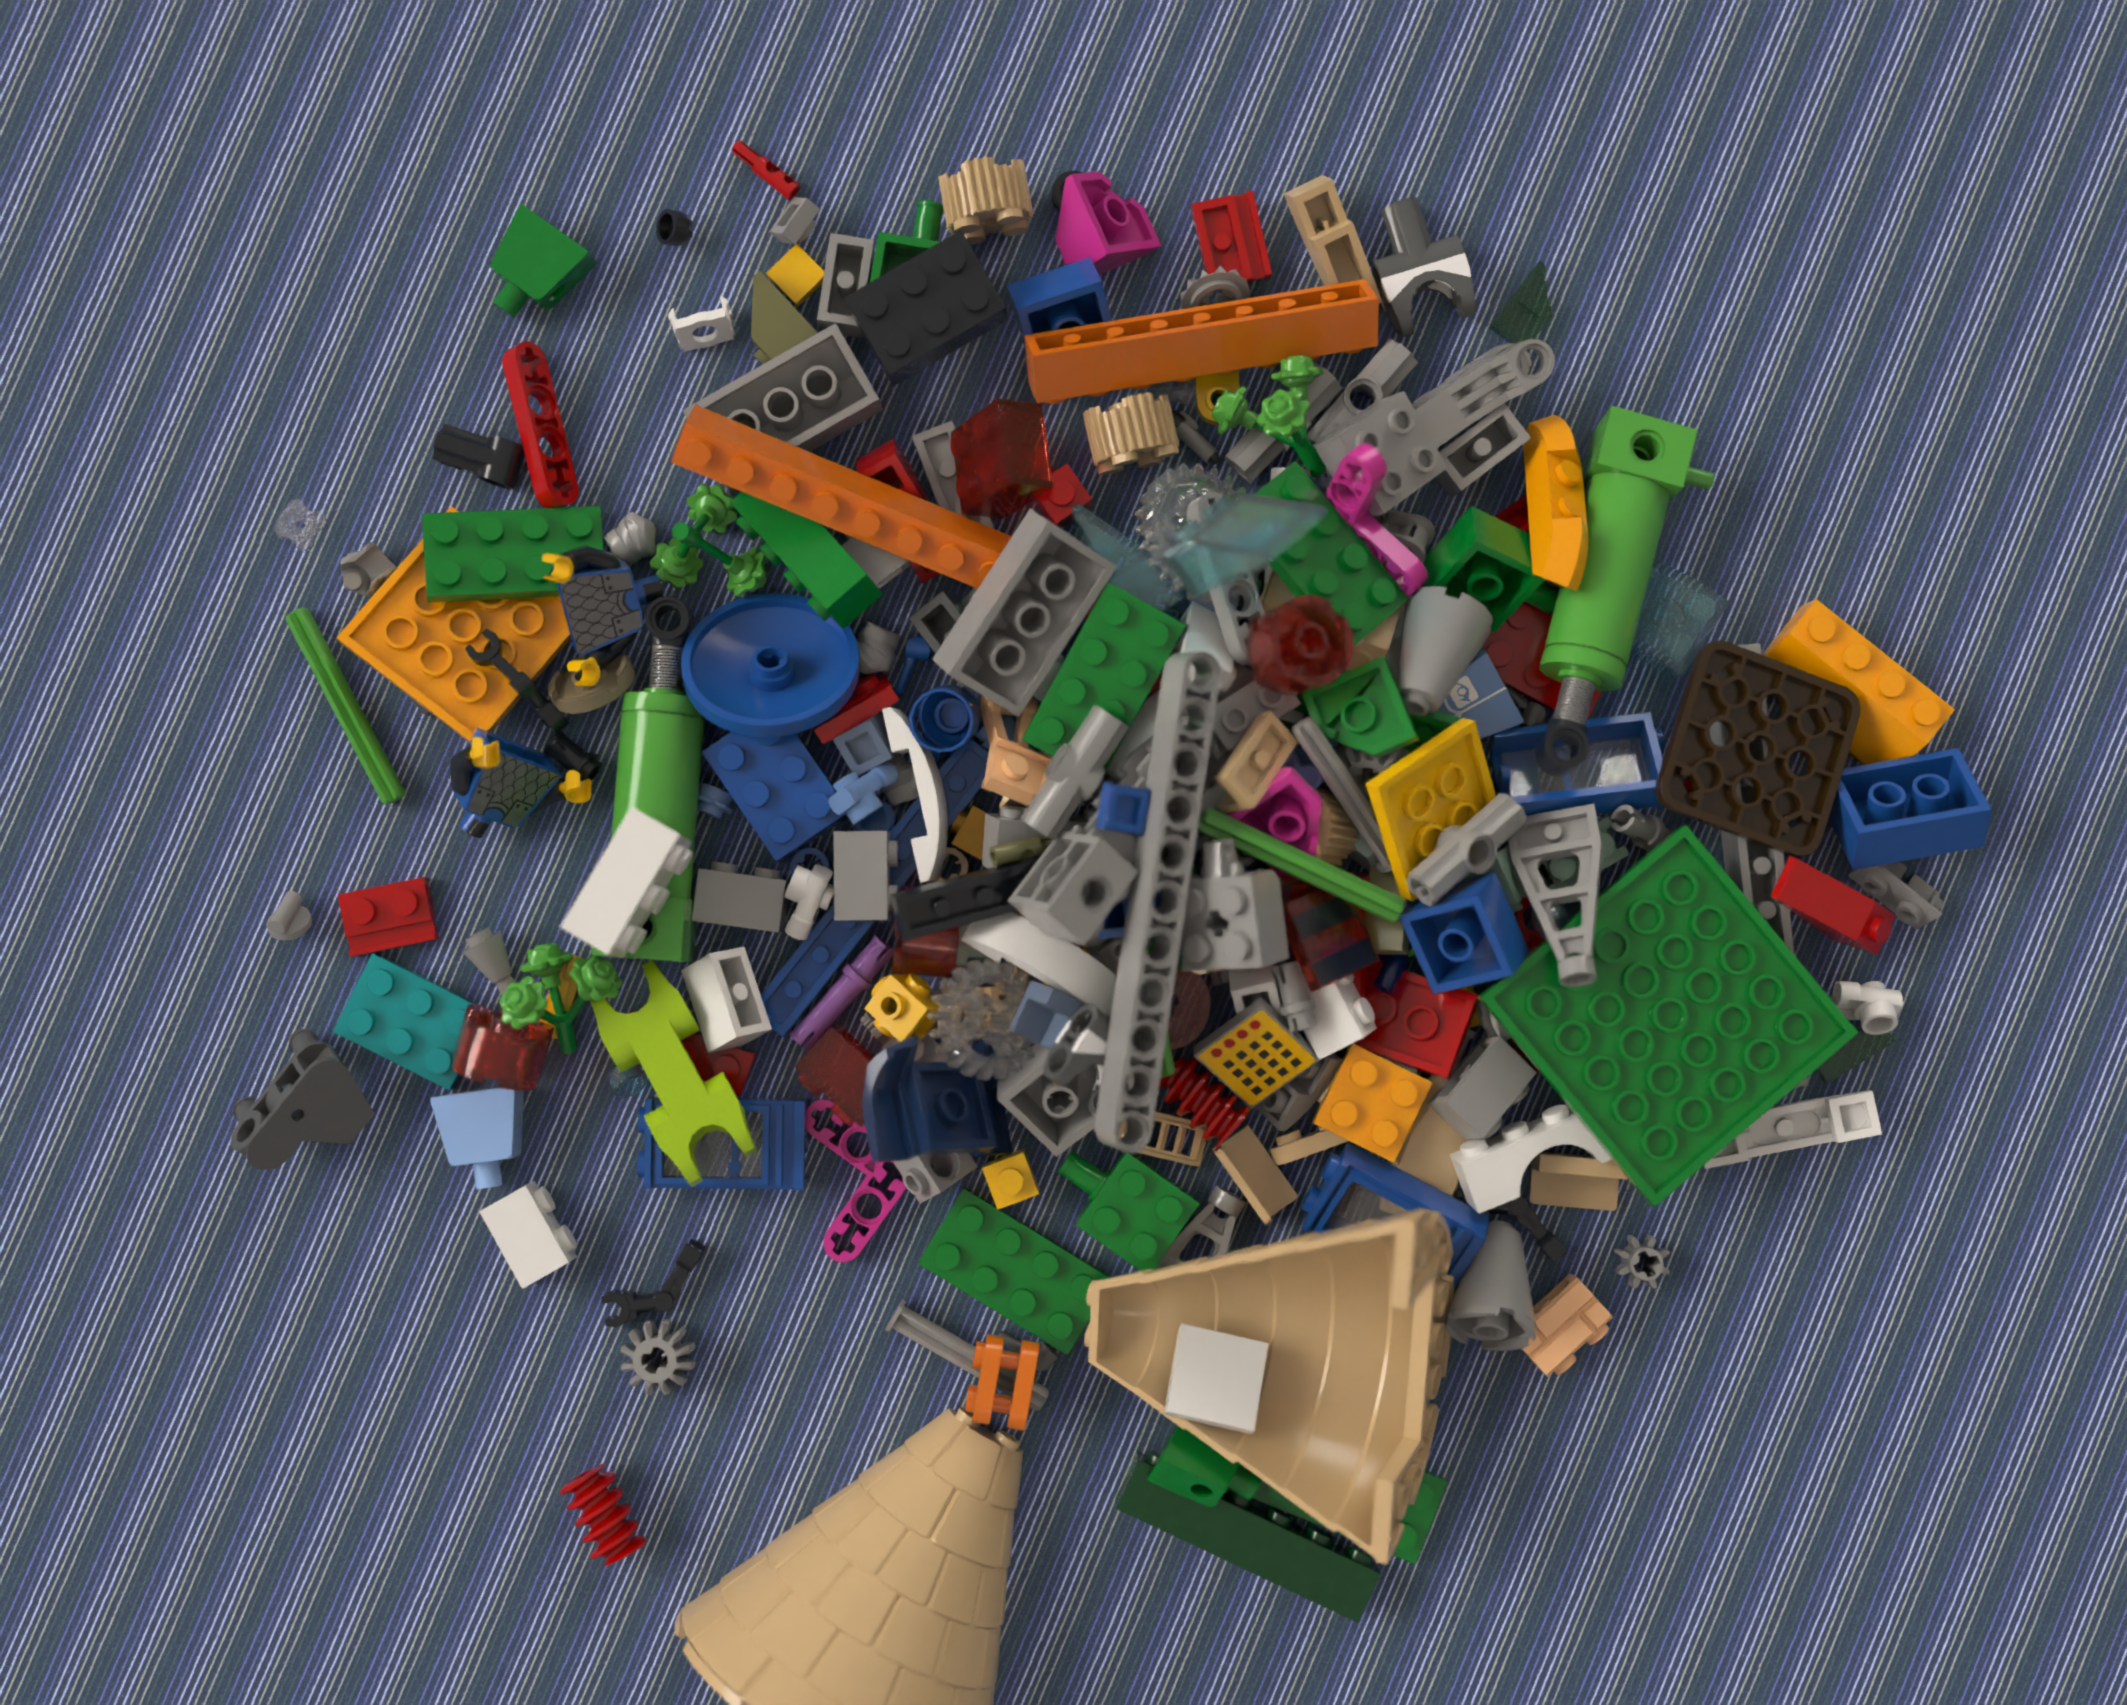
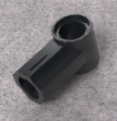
[433,424,525,490]

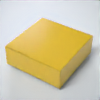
[766,244,824,308]

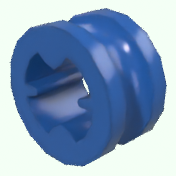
[790,847,831,876]

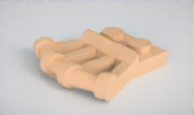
[980,695,1053,806]

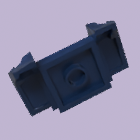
[862,1035,1012,1162]

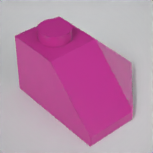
[1055,171,1161,275]
[1224,767,1322,880]

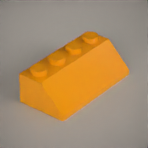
[1762,599,1955,765]

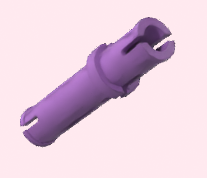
[789,935,896,1052]

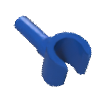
[893,636,932,694]

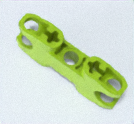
[590,960,758,1187]

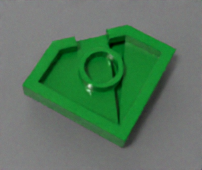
[1301,656,1419,758]

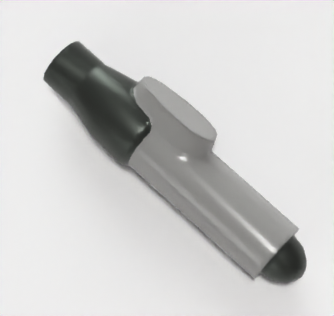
[1171,408,1220,464]

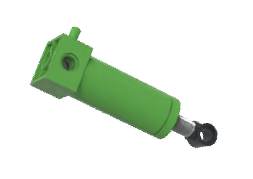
[1535,406,1715,776]
[591,596,705,962]

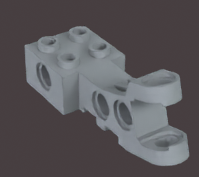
[1313,339,1555,517]
[1007,716,1226,945]

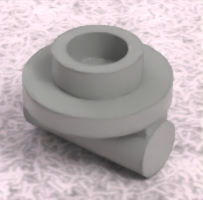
[266,891,312,940]

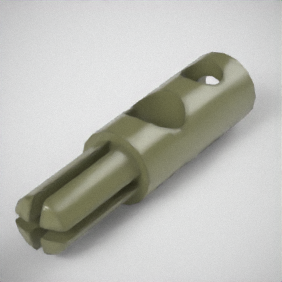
[989,836,1053,866]

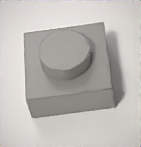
[769,197,820,245]

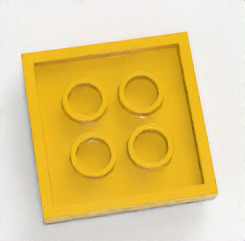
[1366,718,1496,902]

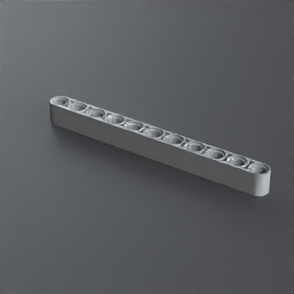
[1094,652,1221,1153]

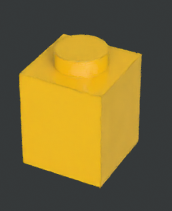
[982,1148,1040,1210]

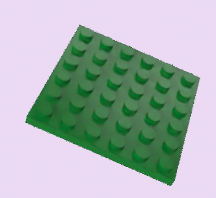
[1478,825,1859,1207]

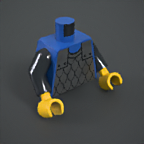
[542,545,664,687]
[450,728,592,838]

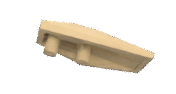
[1378,1075,1471,1215]

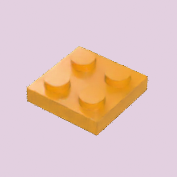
[1312,1043,1433,1163]

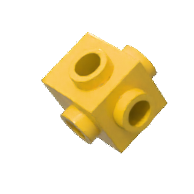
[864,973,946,1043]

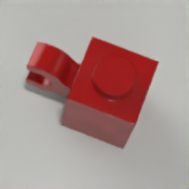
[1024,447,1092,529]

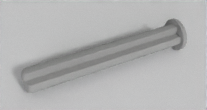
[1292,717,1392,873]
[885,1299,1049,1411]

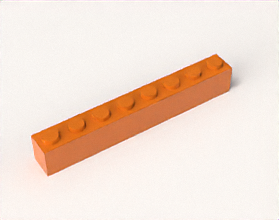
[1024,279,1379,404]
[671,404,1012,589]

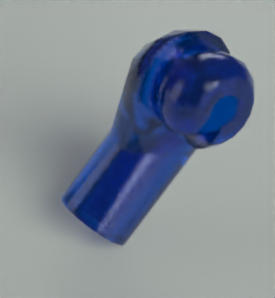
[1373,954,1409,995]

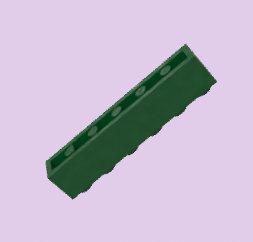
[1115,1450,1381,1623]

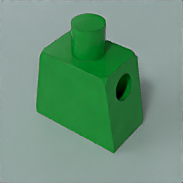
[490,204,596,318]
[1147,1425,1262,1507]

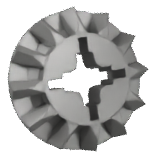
[1180,266,1250,309]

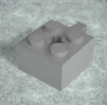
[1180,839,1289,971]
[997,1044,1097,1157]

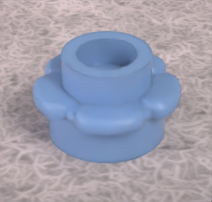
[697,783,734,819]

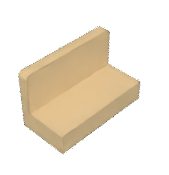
[1215,711,1298,813]
[1212,1124,1299,1225]
[1528,1151,1627,1211]

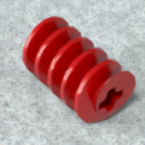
[1158,1056,1250,1150]
[559,1463,646,1566]

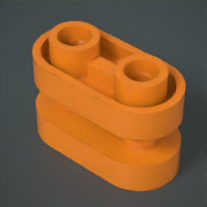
[964,1334,1040,1431]

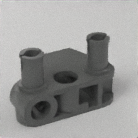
[231,1028,375,1170]

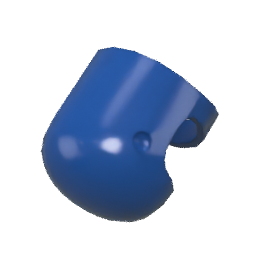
[909,685,981,752]

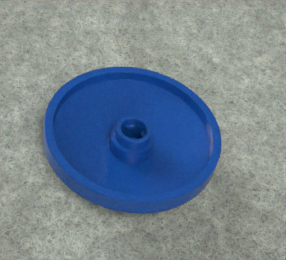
[681,593,860,737]

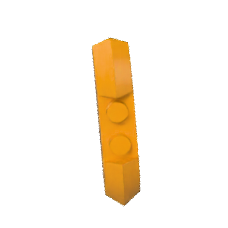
[1523,414,1588,592]

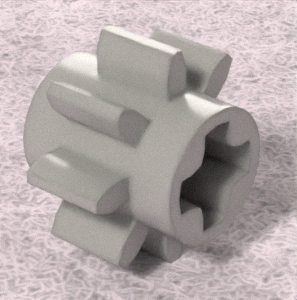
[1614,1234,1670,1289]

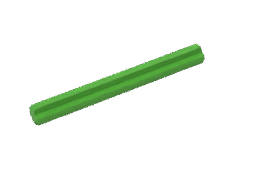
[286,607,405,805]
[1198,808,1404,922]

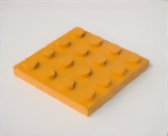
[336,506,571,743]

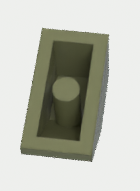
[751,271,818,365]

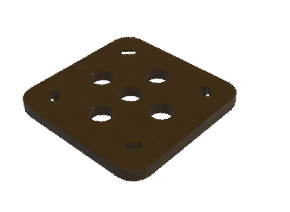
[1655,640,1861,857]

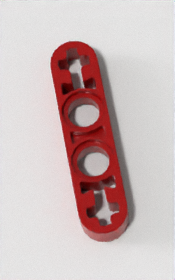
[502,341,579,508]

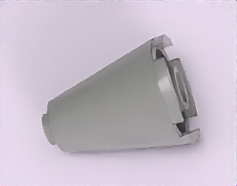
[1397,586,1493,716]
[1445,1221,1537,1351]

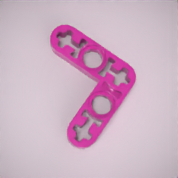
[1325,443,1428,597]
[805,1099,906,1262]

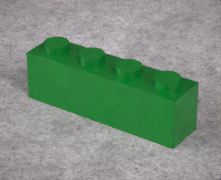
[730,492,883,629]

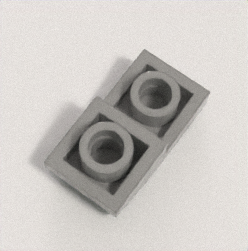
[1255,1037,1342,1132]

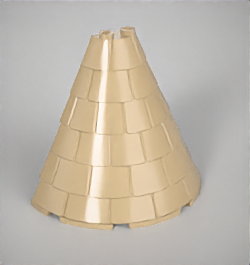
[1084,1208,1454,1565]
[674,1407,1024,1705]

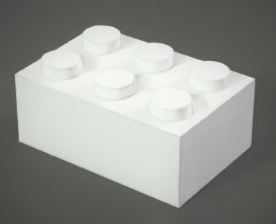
[560,807,693,958]

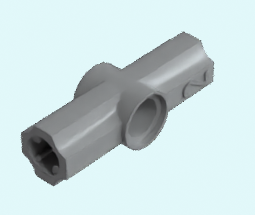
[1307,338,1418,450]
[1224,363,1343,484]
[1021,704,1129,841]
[1405,793,1527,907]

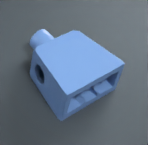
[430,1084,524,1189]

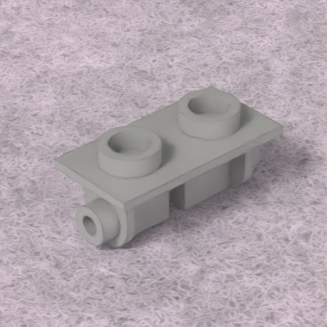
[1848,862,1944,930]

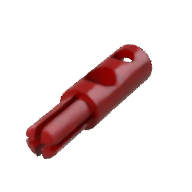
[732,140,801,201]

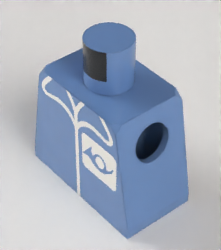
[1438,647,1524,739]

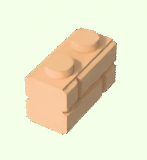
[1521,1273,1613,1377]

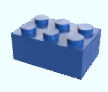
[702,732,848,863]
[1828,748,1992,870]

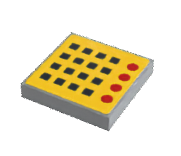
[1193,997,1320,1109]

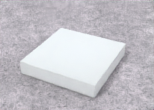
[1164,1324,1269,1434]

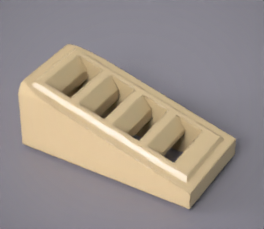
[1118,1110,1207,1167]

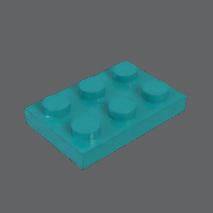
[332,953,493,1090]

